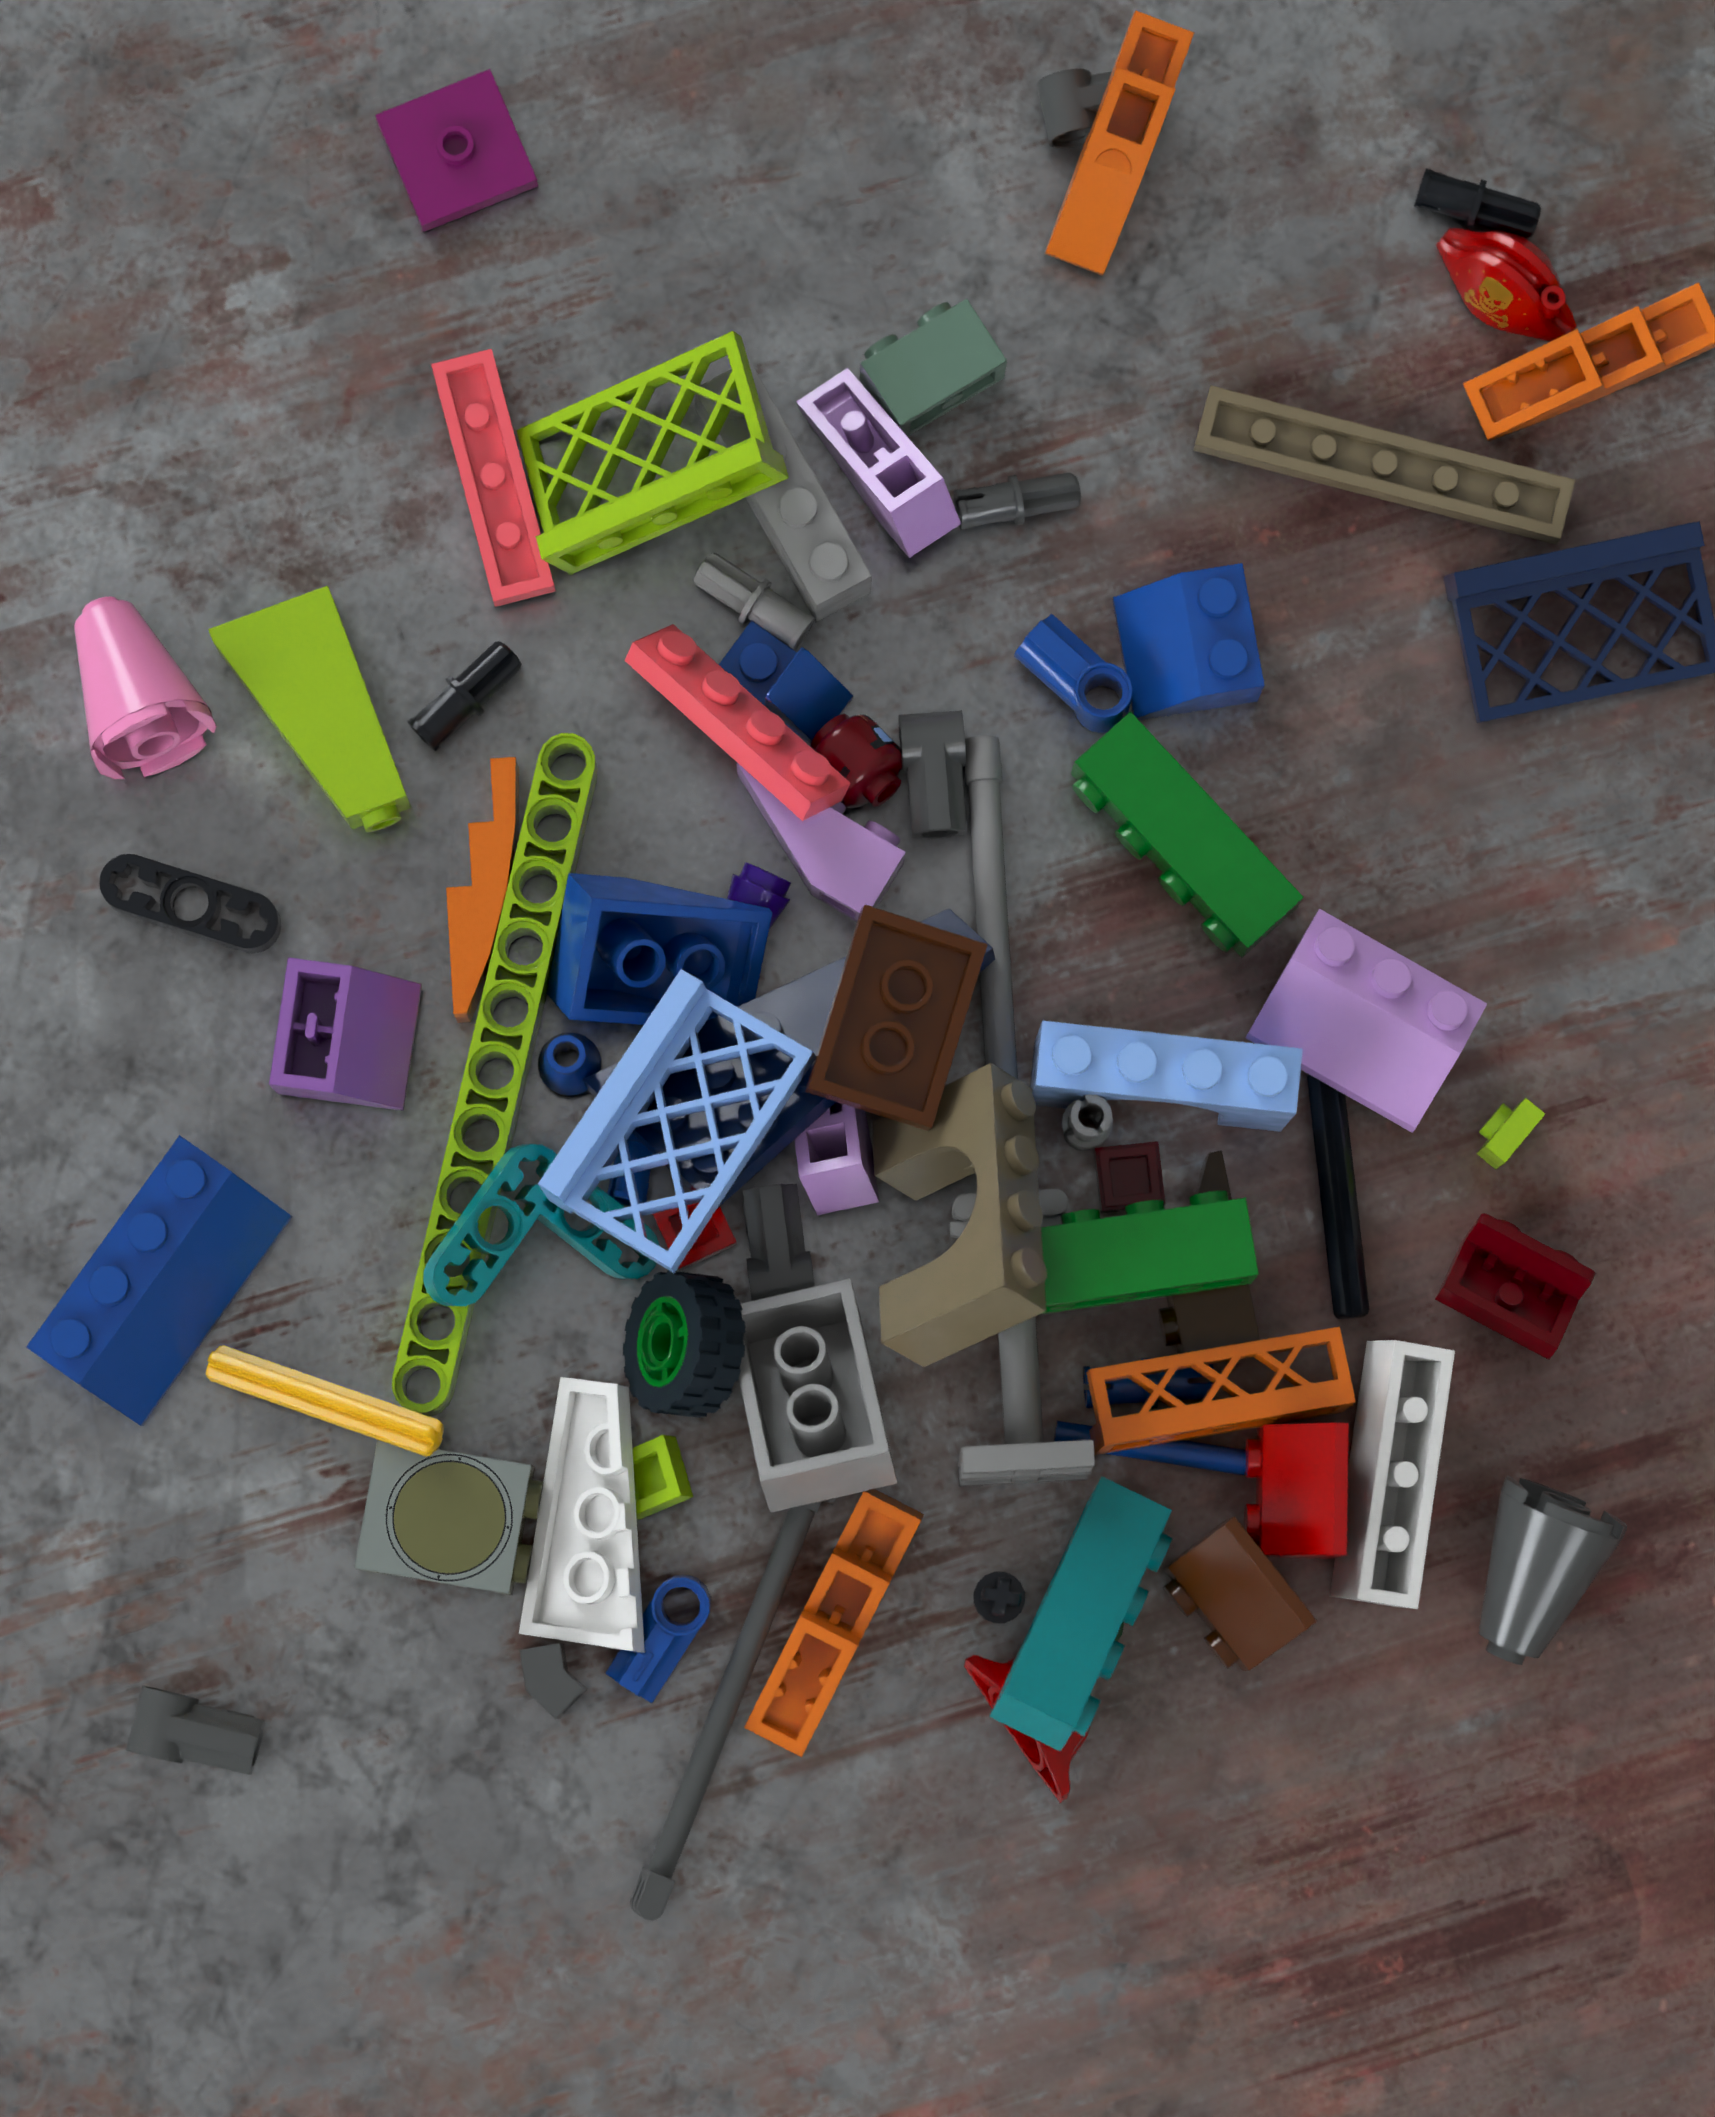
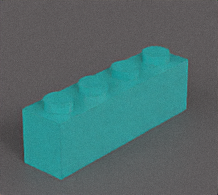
[989,1476,1173,1751]

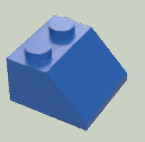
[1112,563,1265,721]

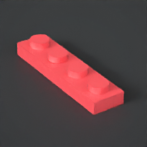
[431,348,556,607]
[624,624,851,821]

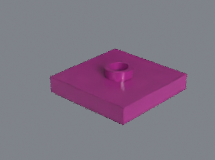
[375,69,538,232]

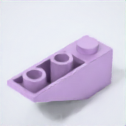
[737,763,906,922]

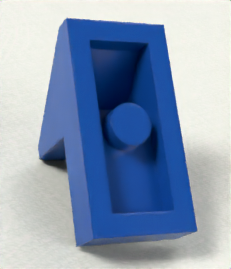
[719,620,853,744]

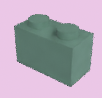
[859,299,1007,437]

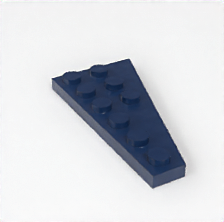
[583,908,995,1209]

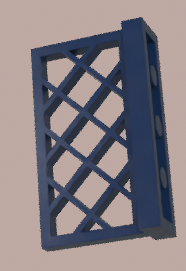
[1443,521,1715,723]

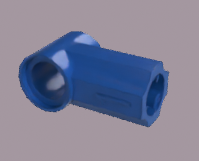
[1014,614,1132,733]
[605,1575,711,1703]

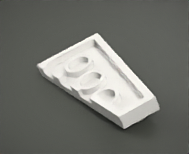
[519,1377,645,1653]

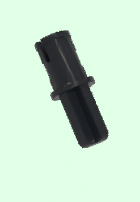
[1414,168,1541,238]
[407,641,522,752]
[974,1572,1025,1623]

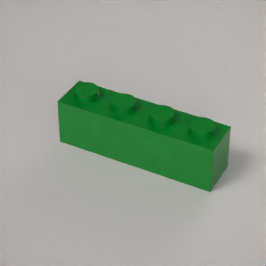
[1071,711,1304,958]
[1039,1190,1259,1315]

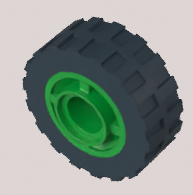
[623,1270,746,1418]

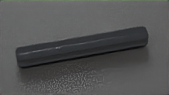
[1307,1074,1370,1319]

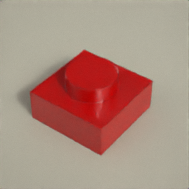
[652,1203,737,1271]

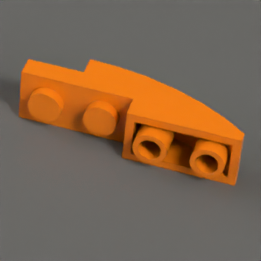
[1044,10,1194,275]

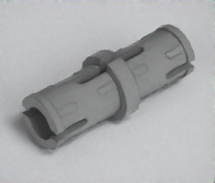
[1061,1094,1113,1151]

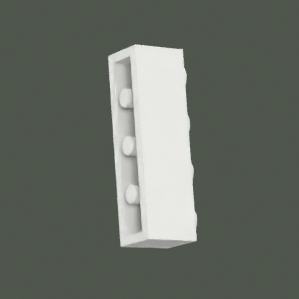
[1329,1340,1455,1609]

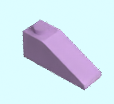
[796,368,961,558]
[795,1102,879,1215]

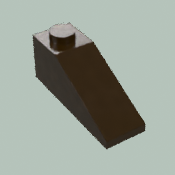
[1158,1151,1260,1354]

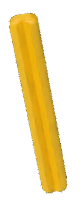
[206,1345,444,1457]

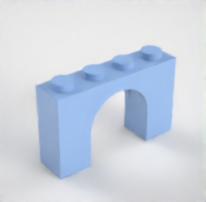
[1030,1021,1303,1132]

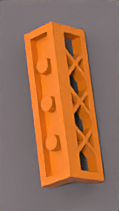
[1086,1326,1356,1455]

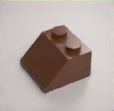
[1163,1517,1317,1671]

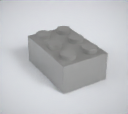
[739,1278,898,1513]

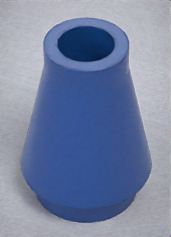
[538,1032,601,1096]

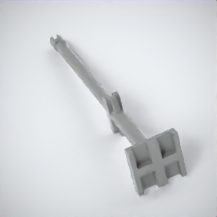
[949,736,1095,1487]

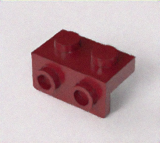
[1435,1213,1595,1360]

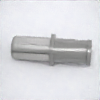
[694,553,816,651]

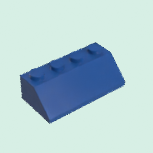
[26,1135,293,1426]

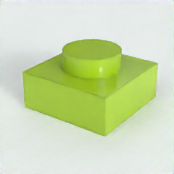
[1476,1098,1545,1170]
[633,1435,693,1520]

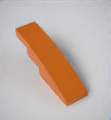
[1463,282,1715,441]
[446,757,519,1023]
[744,1489,924,1757]

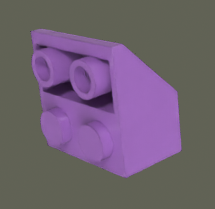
[269,957,422,1111]

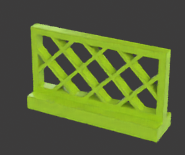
[516,331,789,575]

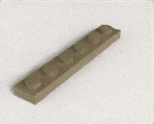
[1193,385,1575,545]

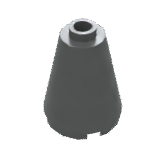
[1479,1476,1628,1665]

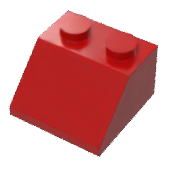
[1244,1423,1349,1559]

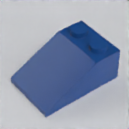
[546,873,772,1025]

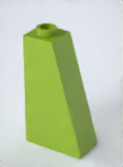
[208,585,412,832]

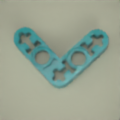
[423,1144,660,1306]

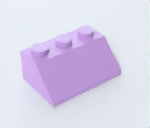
[1245,909,1487,1133]

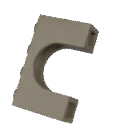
[872,1063,1047,1367]

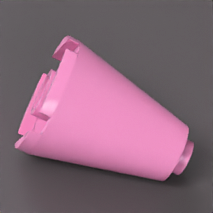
[74,596,217,779]

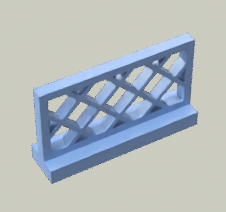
[538,969,816,1273]

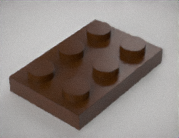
[805,904,988,1131]

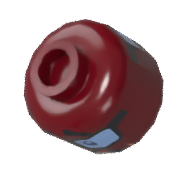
[810,714,903,808]

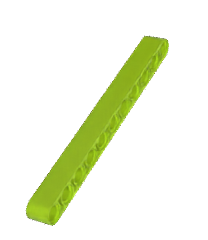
[392,733,598,1417]

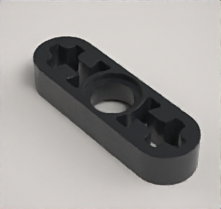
[99,854,281,953]

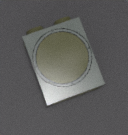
[354,1440,544,1596]

